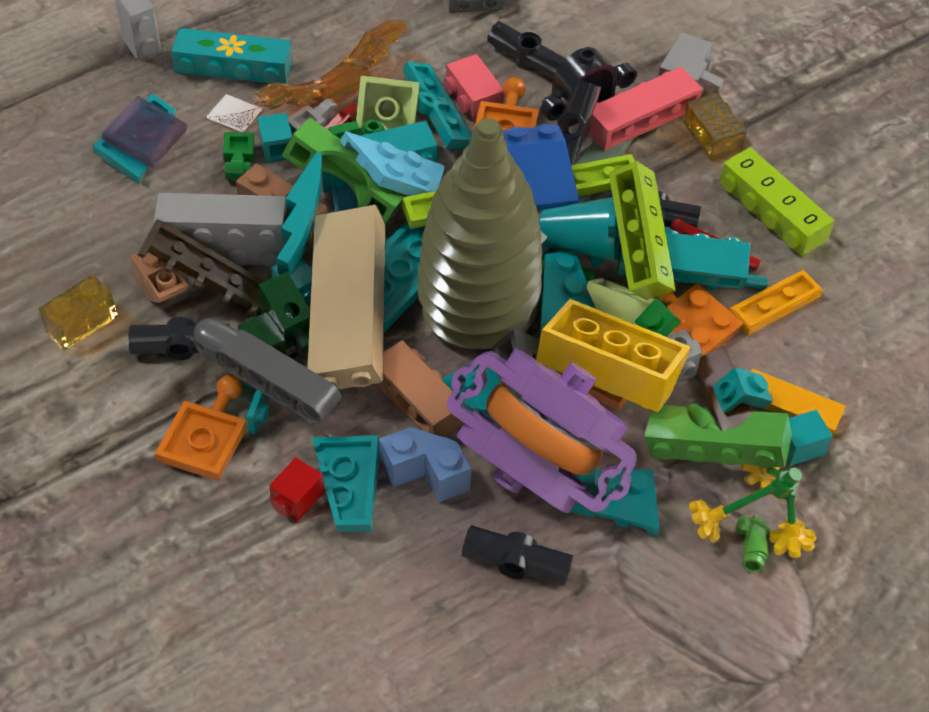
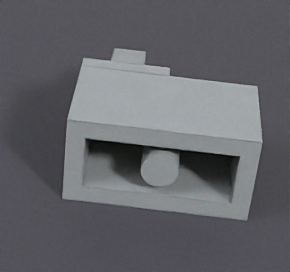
[658,32,724,99]

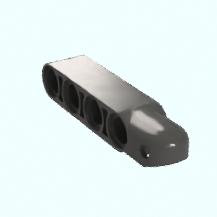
[194,318,342,425]

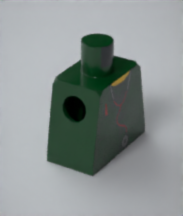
[258,271,310,355]

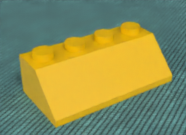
[536,299,691,412]

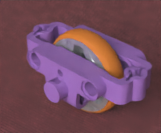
[447,349,637,513]

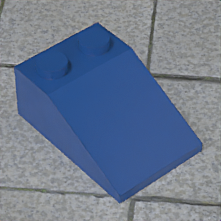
[502,124,579,210]

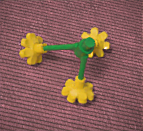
[689,464,816,558]

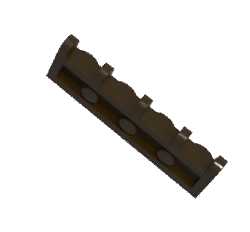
[137,219,265,319]

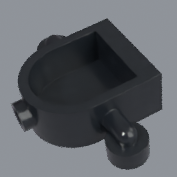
[540,47,637,128]

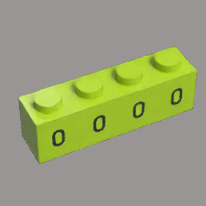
[719,147,835,257]
[609,161,676,300]

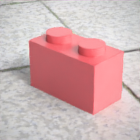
[444,54,504,122]

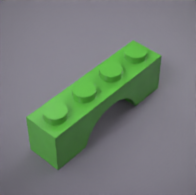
[282,118,407,224]
[644,405,792,468]

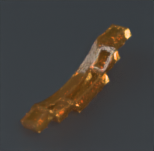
[251,19,408,110]

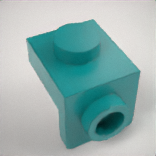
[713,367,773,413]

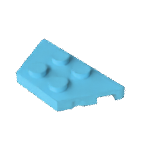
[340,131,445,196]

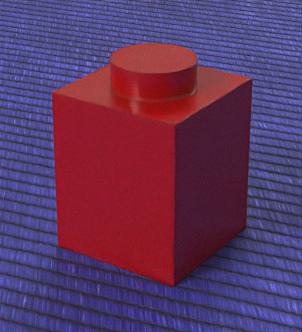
[269,457,325,522]

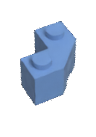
[379,427,471,502]

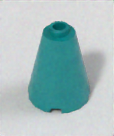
[539,197,620,261]

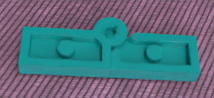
[402,61,472,149]

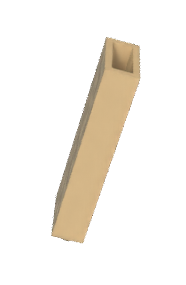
[308,205,385,390]

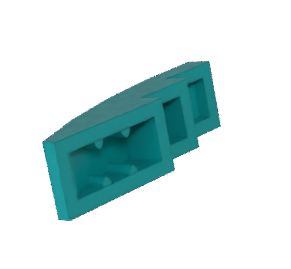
[277,151,322,276]

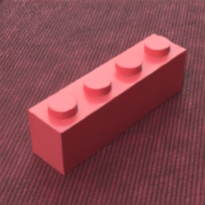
[589,67,702,152]

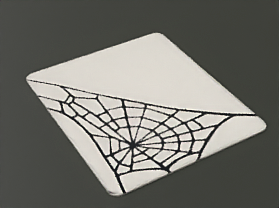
[206,94,262,132]

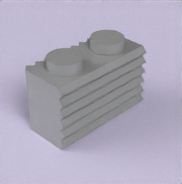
[115,0,161,59]

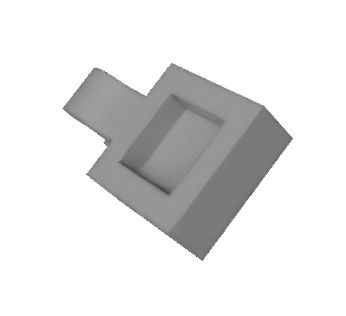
[288,99,337,133]

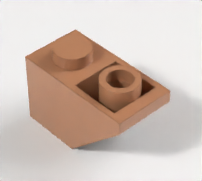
[130,252,189,303]

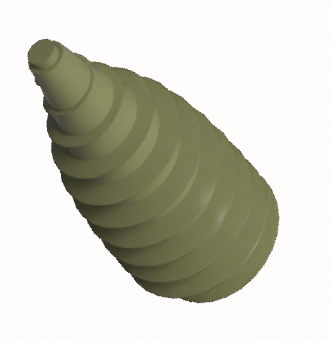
[417,118,542,349]

